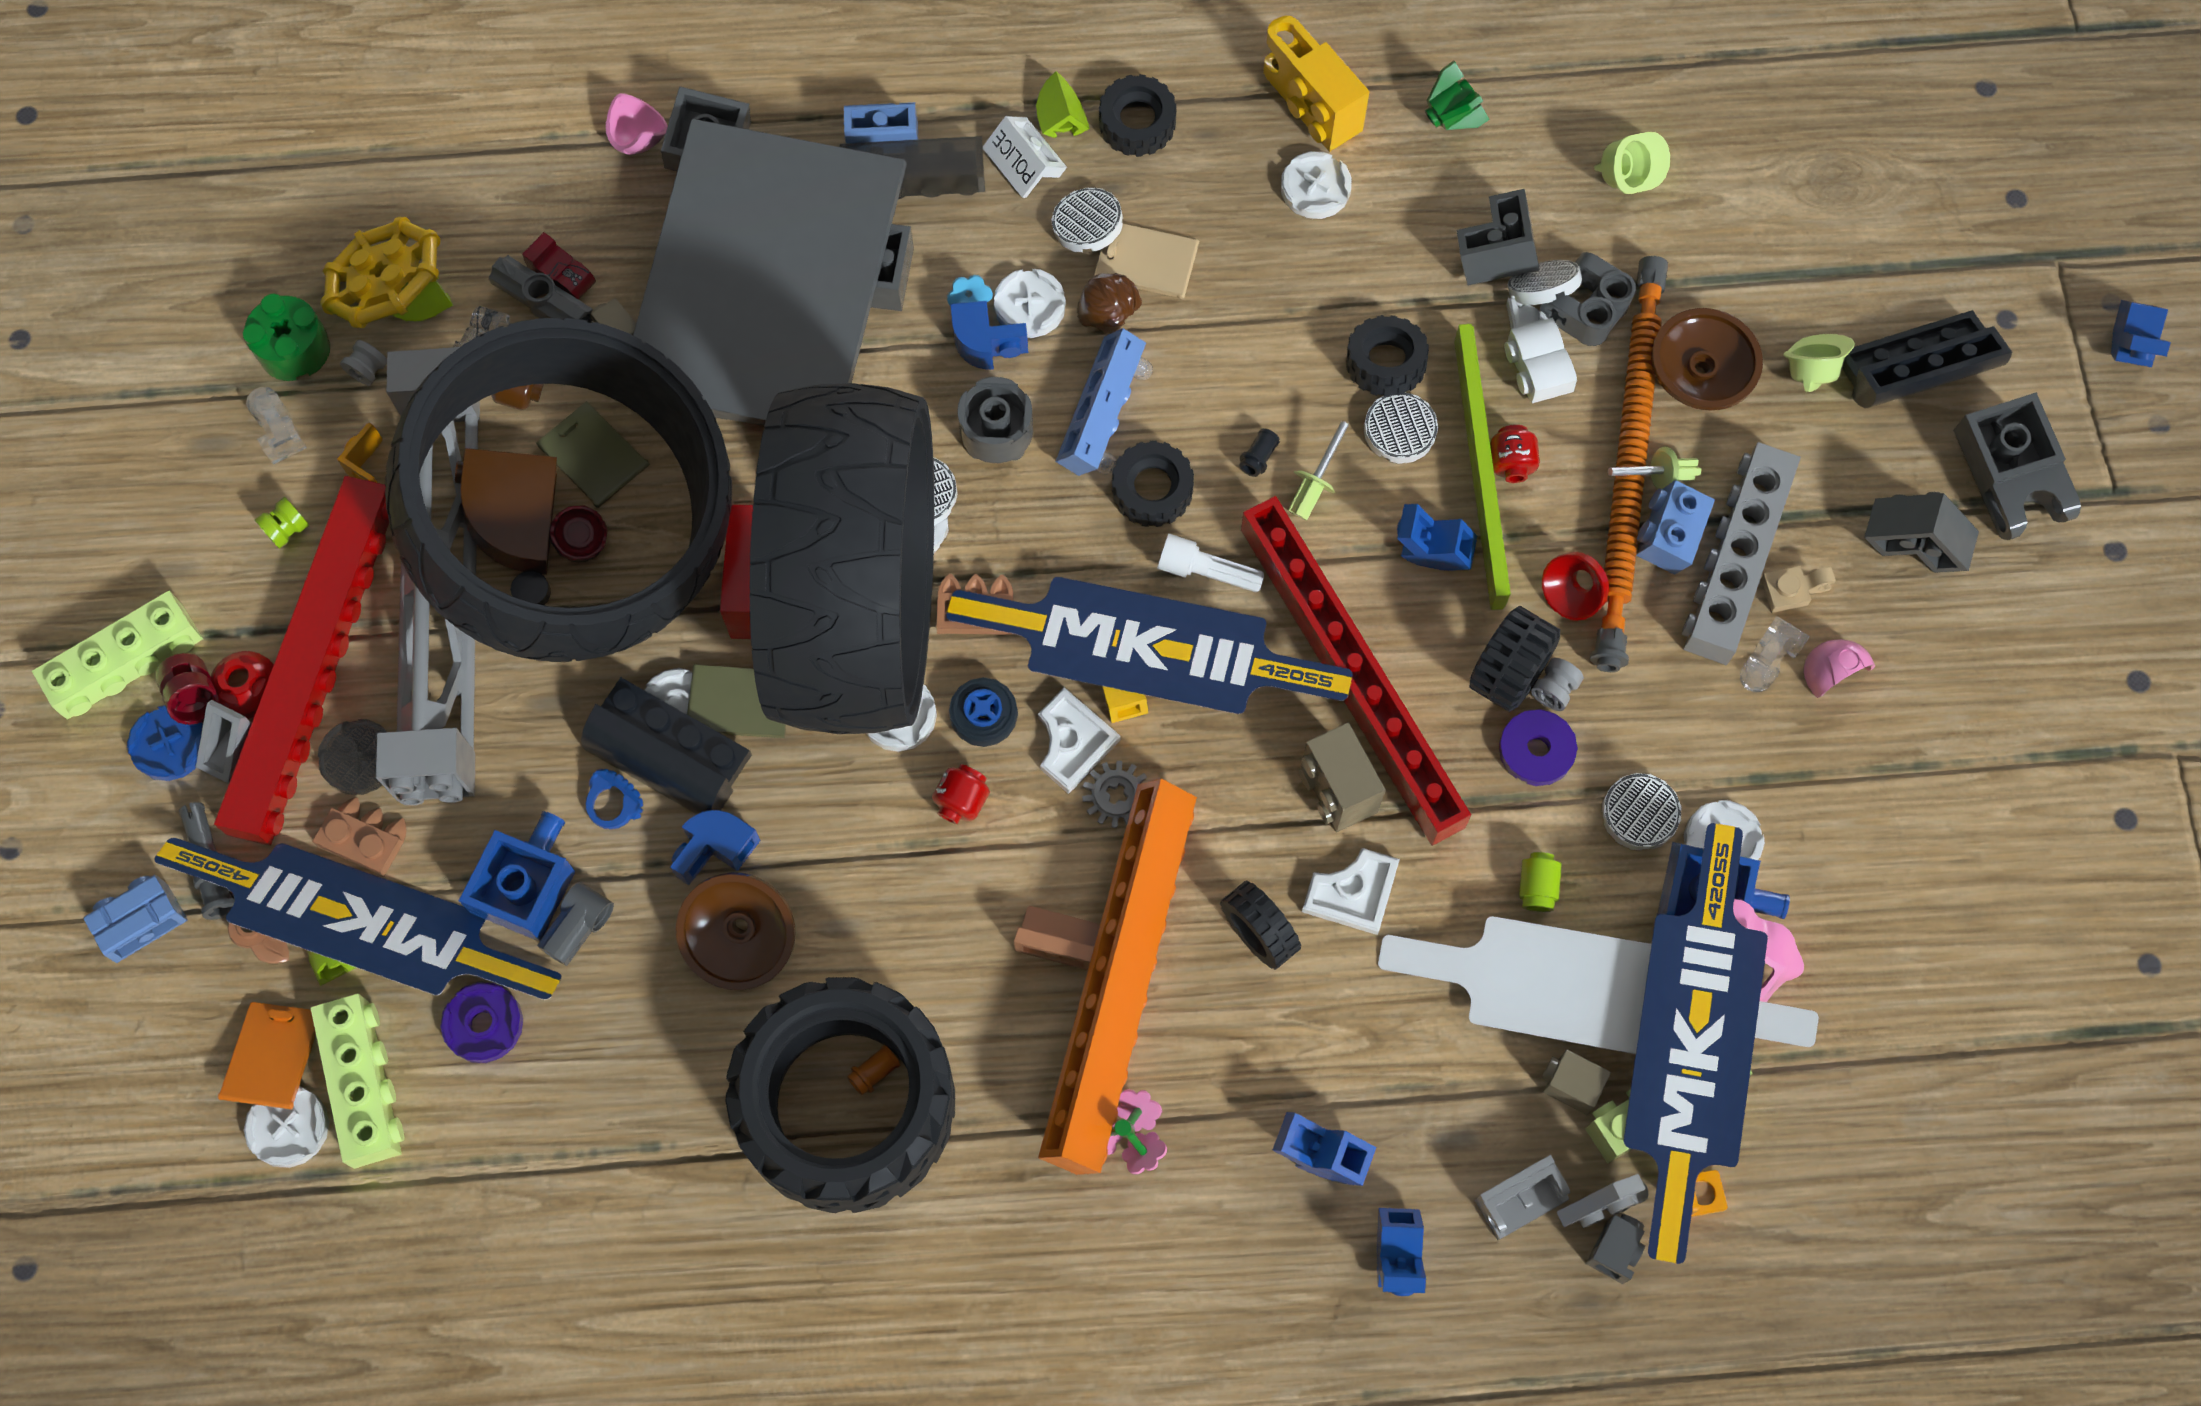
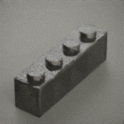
[840,136,986,199]

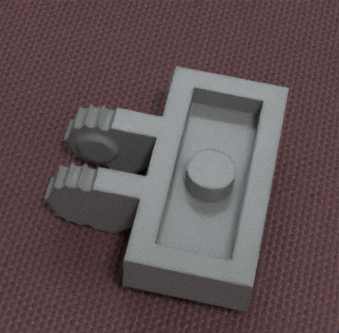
[1557,1174,1649,1228]

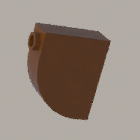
[455,448,557,575]

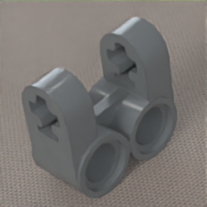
[1540,252,1636,346]

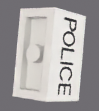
[982,116,1067,198]

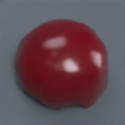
[550,505,608,562]

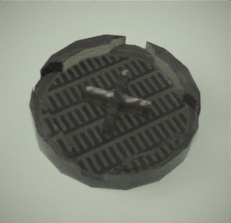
[317,719,387,795]

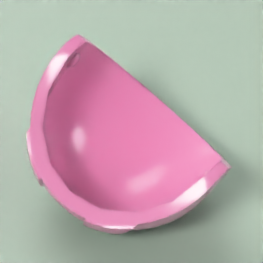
[606,94,668,155]
[1804,639,1875,698]

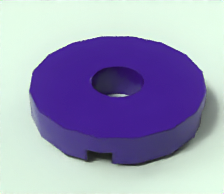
[1498,709,1578,786]
[440,982,523,1063]

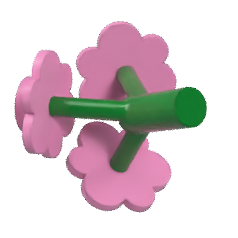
[1107,1089,1167,1175]

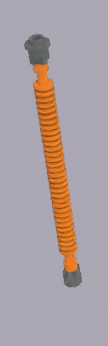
[1590,256,1668,672]

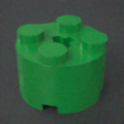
[242,293,330,381]

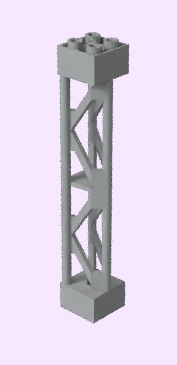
[376,347,480,805]

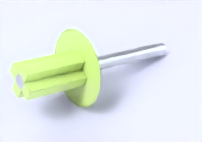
[1288,421,1349,520]
[1608,447,1702,489]

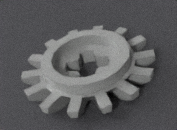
[1082,761,1147,828]

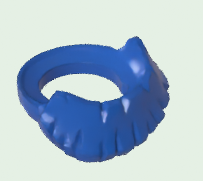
[586,769,643,829]

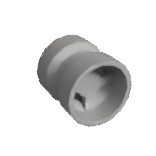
[1531,658,1584,711]

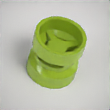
[255,497,309,549]

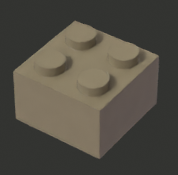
[1299,722,1386,833]

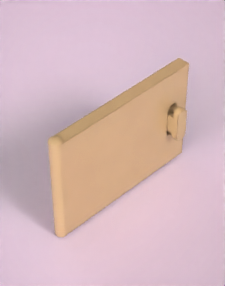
[1094,224,1199,299]

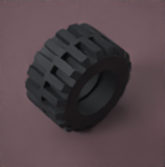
[1469,606,1560,712]

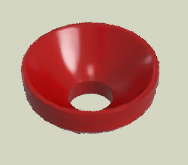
[1542,551,1609,621]
[210,651,274,719]

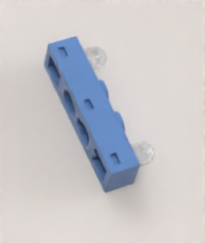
[1055,328,1153,476]

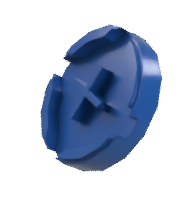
[127,705,203,781]

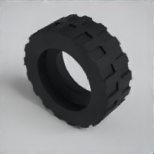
[1099,74,1177,157]
[1346,315,1429,397]
[1112,440,1194,527]
[1220,880,1301,970]

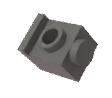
[1586,1214,1645,1284]

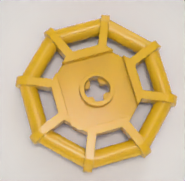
[320,217,441,328]

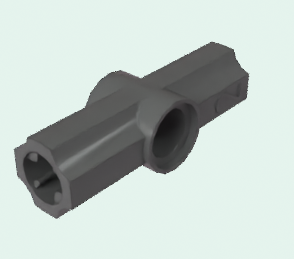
[488,255,593,323]

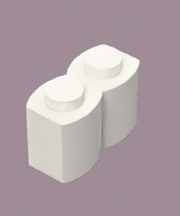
[1504,318,1577,403]

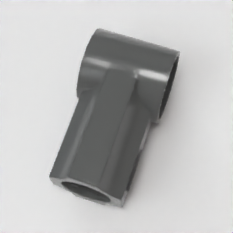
[537,882,614,966]

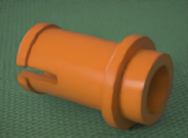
[847,1045,900,1095]

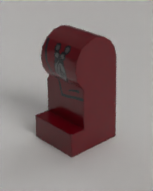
[522,232,596,300]

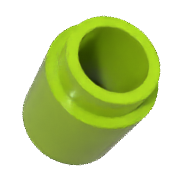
[1519,852,1562,912]

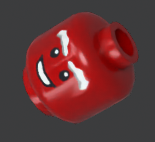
[1490,425,1540,483]
[932,764,990,825]

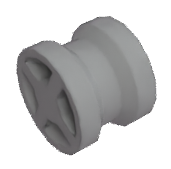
[340,340,387,386]

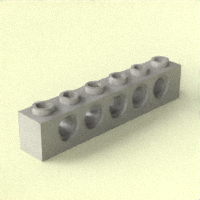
[1681,442,1801,665]

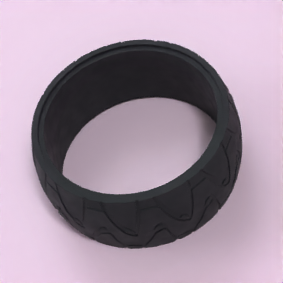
[385,318,732,662]
[750,383,934,734]

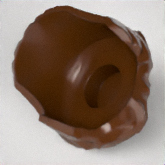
[1077,273,1142,334]

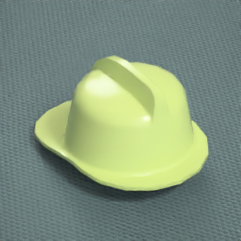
[1594,132,1670,194]
[1783,334,1855,392]

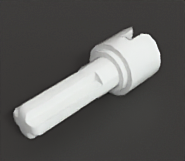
[1157,533,1264,592]

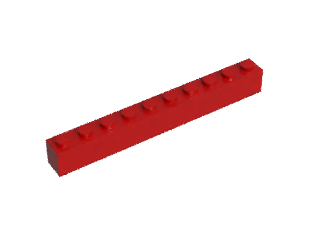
[214,476,389,846]
[1241,496,1472,846]

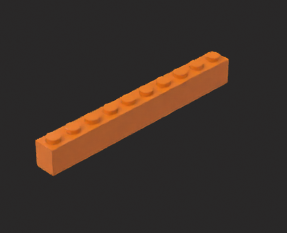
[1038,778,1197,1175]

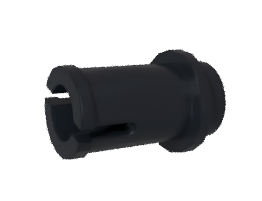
[1239,428,1280,477]

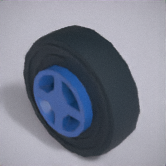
[949,677,1018,747]

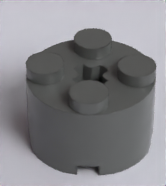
[958,377,1033,463]

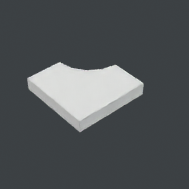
[1038,688,1121,794]
[1302,848,1400,935]

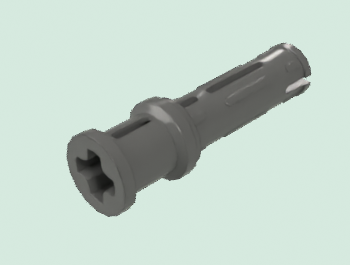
[178,802,235,920]

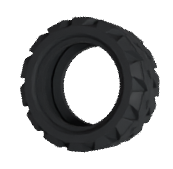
[725,977,955,1213]

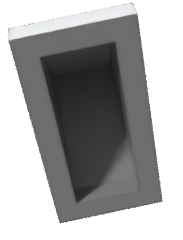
[196,700,252,783]

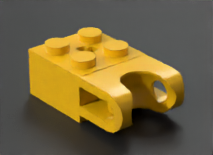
[1263,16,1370,152]

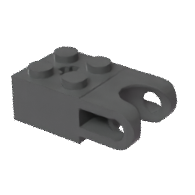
[1953,392,2081,540]

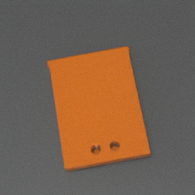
[218,1002,316,1109]

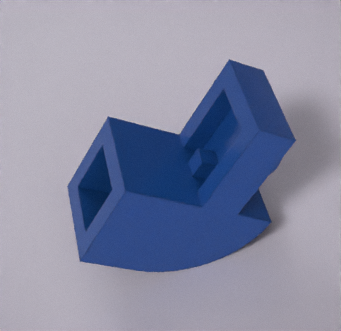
[2111,300,2171,367]
[950,301,1028,370]
[1397,504,1478,571]
[670,810,761,886]
[1272,1112,1377,1186]
[1377,1208,1426,1296]

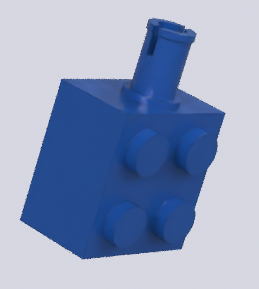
[458,811,575,942]
[1657,842,1790,919]

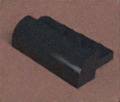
[1842,310,2012,408]
[581,677,752,814]

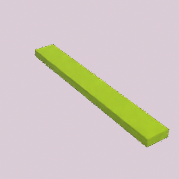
[1454,324,1511,610]

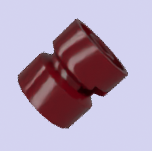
[155,653,219,725]

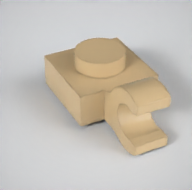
[1761,566,1836,613]

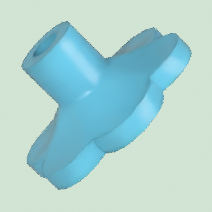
[947,275,993,305]

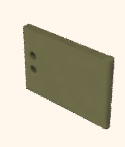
[536,401,650,508]
[687,664,786,738]

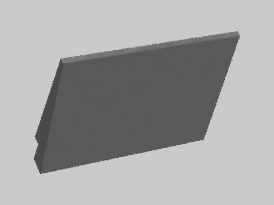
[633,119,907,425]

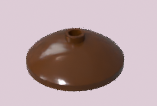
[1651,308,1763,411]
[676,872,796,990]

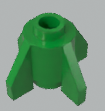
[1425,61,1490,130]

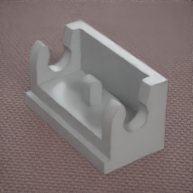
[1475,1155,1571,1240]

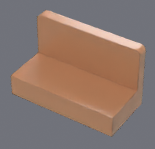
[1014,906,1100,970]

